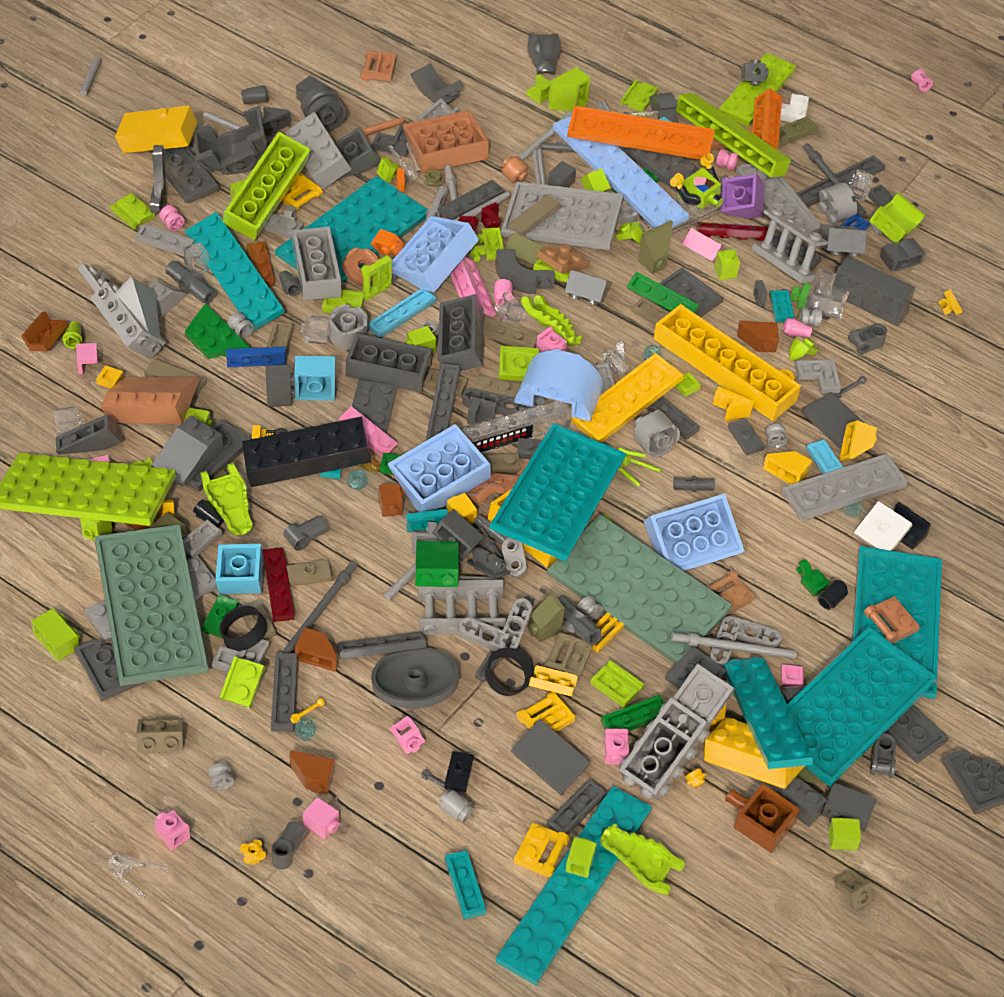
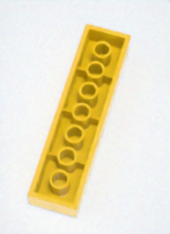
[654,304,801,422]

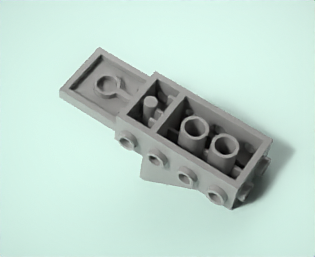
[77,263,166,359]
[619,664,735,801]

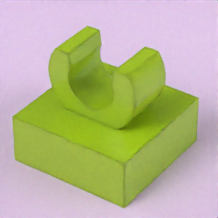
[376,158,400,183]

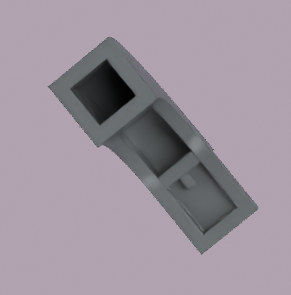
[410,63,463,103]
[495,249,555,294]

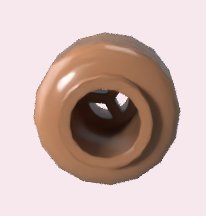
[501,156,528,183]

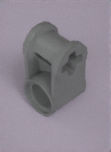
[848,323,887,355]
[870,734,896,778]

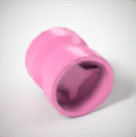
[716,149,739,171]
[159,205,185,231]

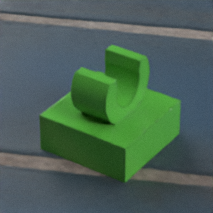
[791,283,812,309]

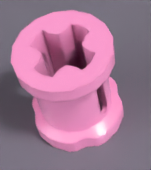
[911,69,933,92]

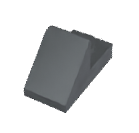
[263,107,290,136]

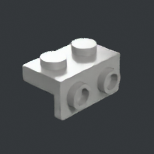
[417,98,459,121]

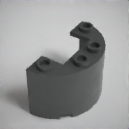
[193,106,267,175]

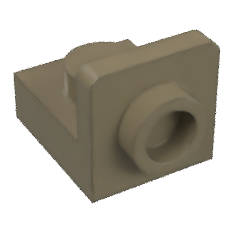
[834,870,872,911]

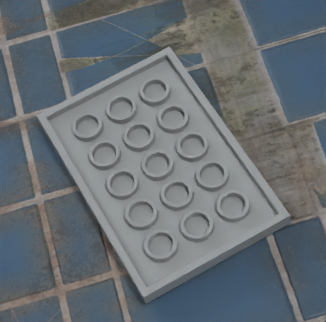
[501,181,624,250]

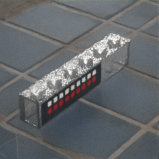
[459,400,571,453]

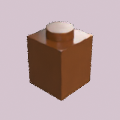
[378,483,403,517]

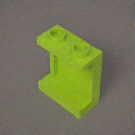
[869,193,925,243]

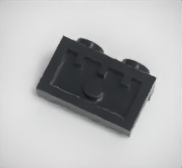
[894,502,931,550]

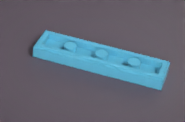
[368,289,436,338]

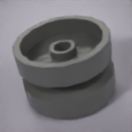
[301,86,346,132]

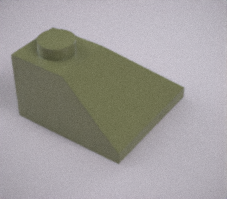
[638,220,673,274]

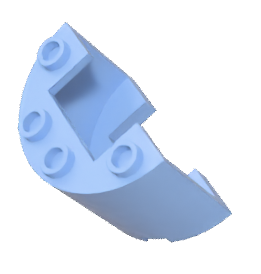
[514,349,603,421]

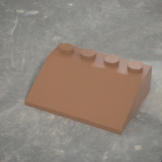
[403,110,489,174]
[101,377,199,424]

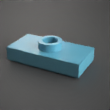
[806,439,844,474]

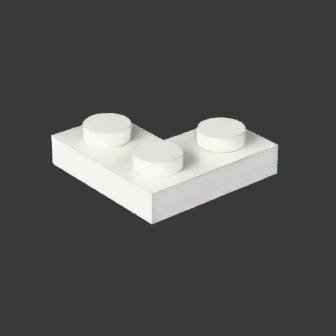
[781,94,809,122]

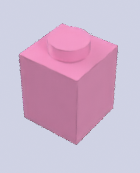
[303,797,340,839]

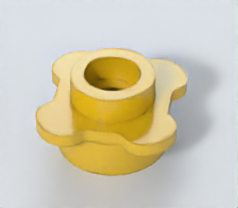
[240,840,266,864]

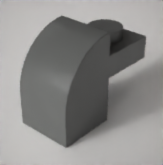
[649,92,679,123]

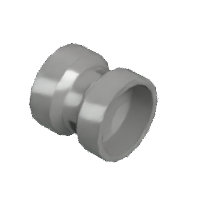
[800,307,822,327]
[227,312,254,339]

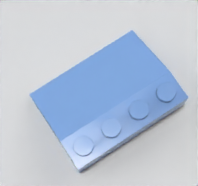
[392,216,479,292]
[388,424,491,512]
[644,494,745,571]

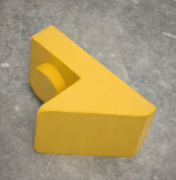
[713,387,754,422]

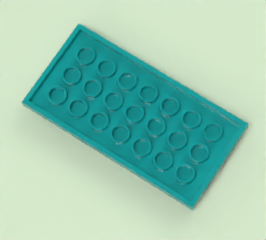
[275,175,428,283]
[489,423,627,562]
[852,546,942,699]
[787,627,938,787]

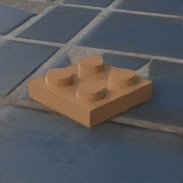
[537,244,590,273]

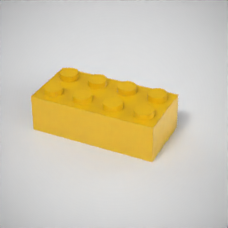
[704,717,805,789]

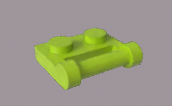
[361,255,392,300]

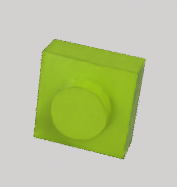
[675,372,701,397]

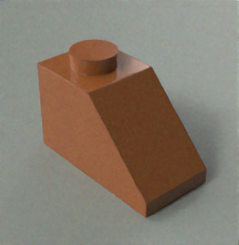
[737,321,779,352]
[295,627,337,672]
[290,750,335,794]

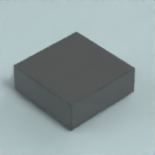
[753,280,768,307]

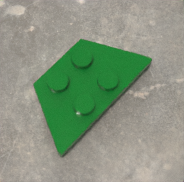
[185,304,250,359]

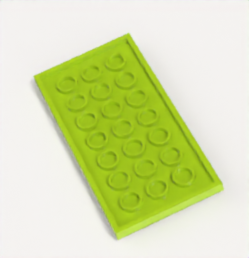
[0,453,176,526]

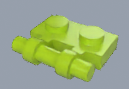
[470,227,504,262]

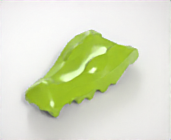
[521,295,583,346]
[200,462,252,536]
[600,824,685,895]

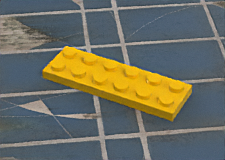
[571,353,683,443]

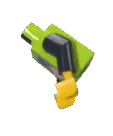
[670,153,724,209]

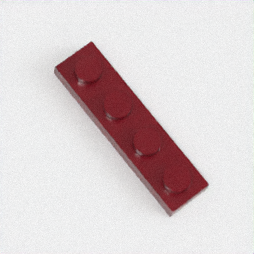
[697,222,769,241]
[263,547,294,622]

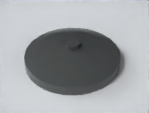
[371,648,459,708]

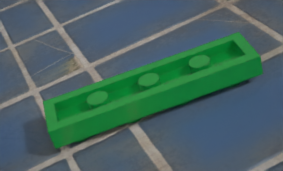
[627,271,700,314]

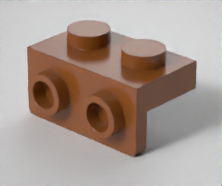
[22,312,68,352]

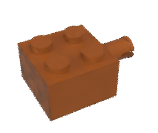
[725,784,800,853]

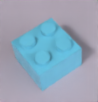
[294,356,335,401]
[216,544,264,594]

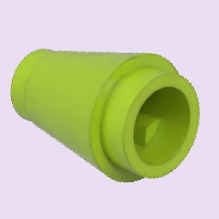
[62,321,82,349]

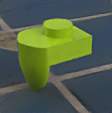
[615,221,644,244]
[789,336,819,361]

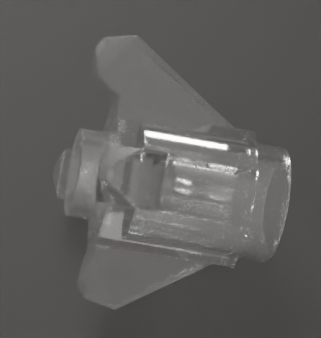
[494,292,527,324]
[596,340,631,377]

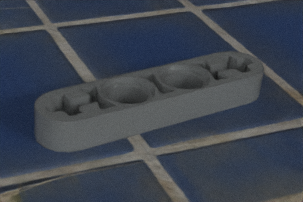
[462,388,538,420]

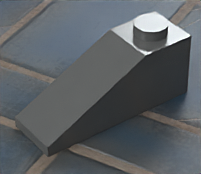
[56,414,122,455]

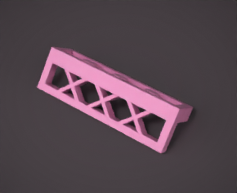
[450,257,496,317]

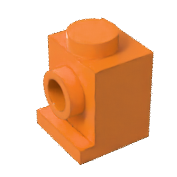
[371,229,405,256]

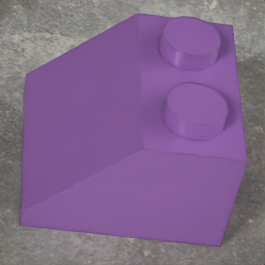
[721,174,765,219]

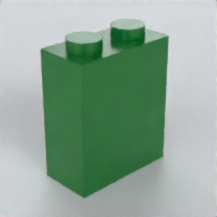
[415,541,458,587]

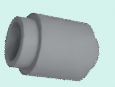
[439,790,474,823]

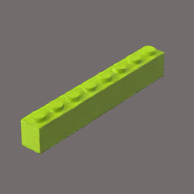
[675,93,791,178]

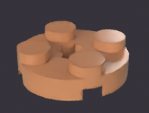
[342,248,379,286]

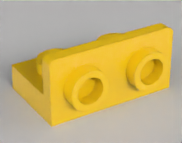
[529,666,578,697]

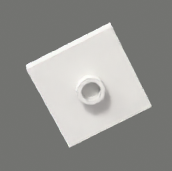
[854,501,912,551]

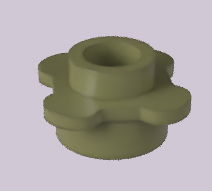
[424,170,442,186]

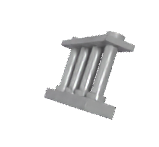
[752,207,828,284]
[418,580,506,635]

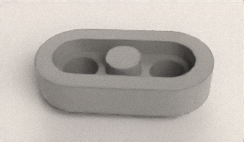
[502,537,528,578]

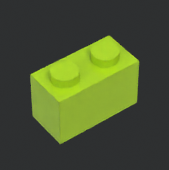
[31,608,80,661]

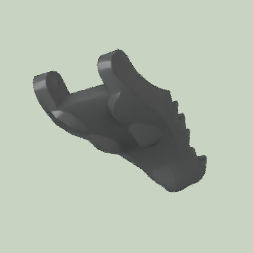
[527,33,561,74]

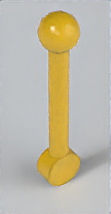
[290,698,325,723]

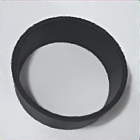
[219,606,268,651]
[485,648,533,696]

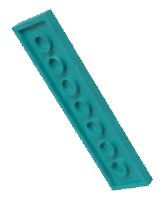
[185,212,285,332]
[723,657,813,769]

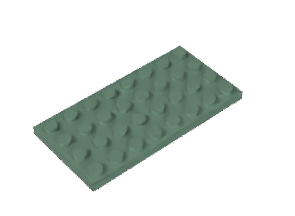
[547,514,732,664]
[94,525,208,686]

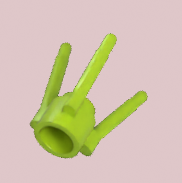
[616,447,661,487]

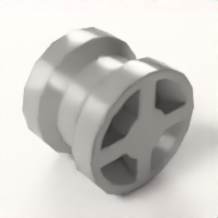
[766,424,787,448]
[577,595,604,621]
[208,763,234,791]

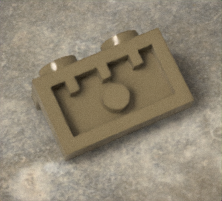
[136,718,183,753]

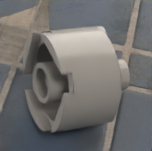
[818,182,857,225]
[329,305,368,351]
[633,409,680,457]

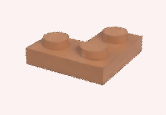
[466,472,518,503]

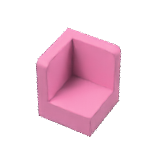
[76,343,98,374]

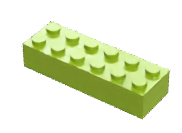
[222,132,311,241]

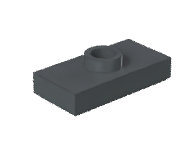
[728,418,765,456]

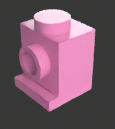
[536,326,567,353]
[390,716,425,754]
[604,729,629,765]
[154,810,190,851]

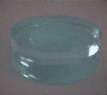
[842,501,863,518]

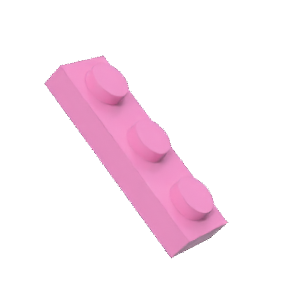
[338,406,398,457]

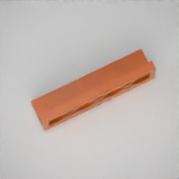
[752,88,782,149]

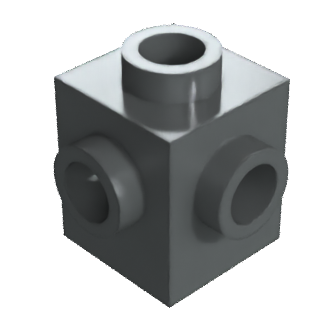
[742,60,768,85]

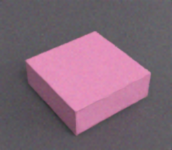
[781,665,803,687]

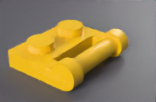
[282,173,323,212]
[516,692,576,732]
[514,822,570,877]

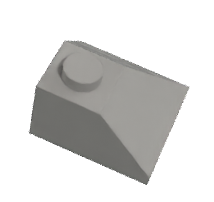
[147,277,187,318]

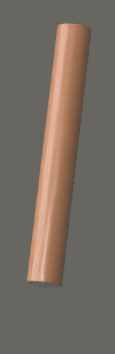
[362,117,404,135]

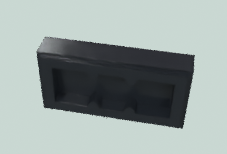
[444,751,474,792]

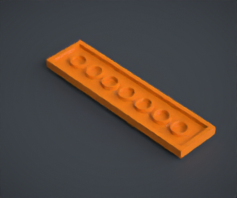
[567,106,715,161]

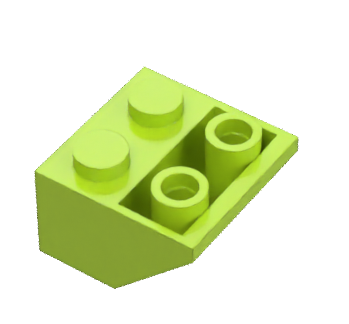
[548,67,591,111]

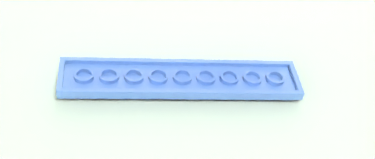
[553,116,689,228]

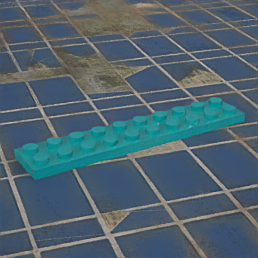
[495,786,652,986]

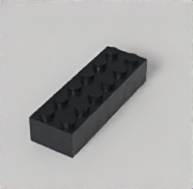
[242,416,371,487]

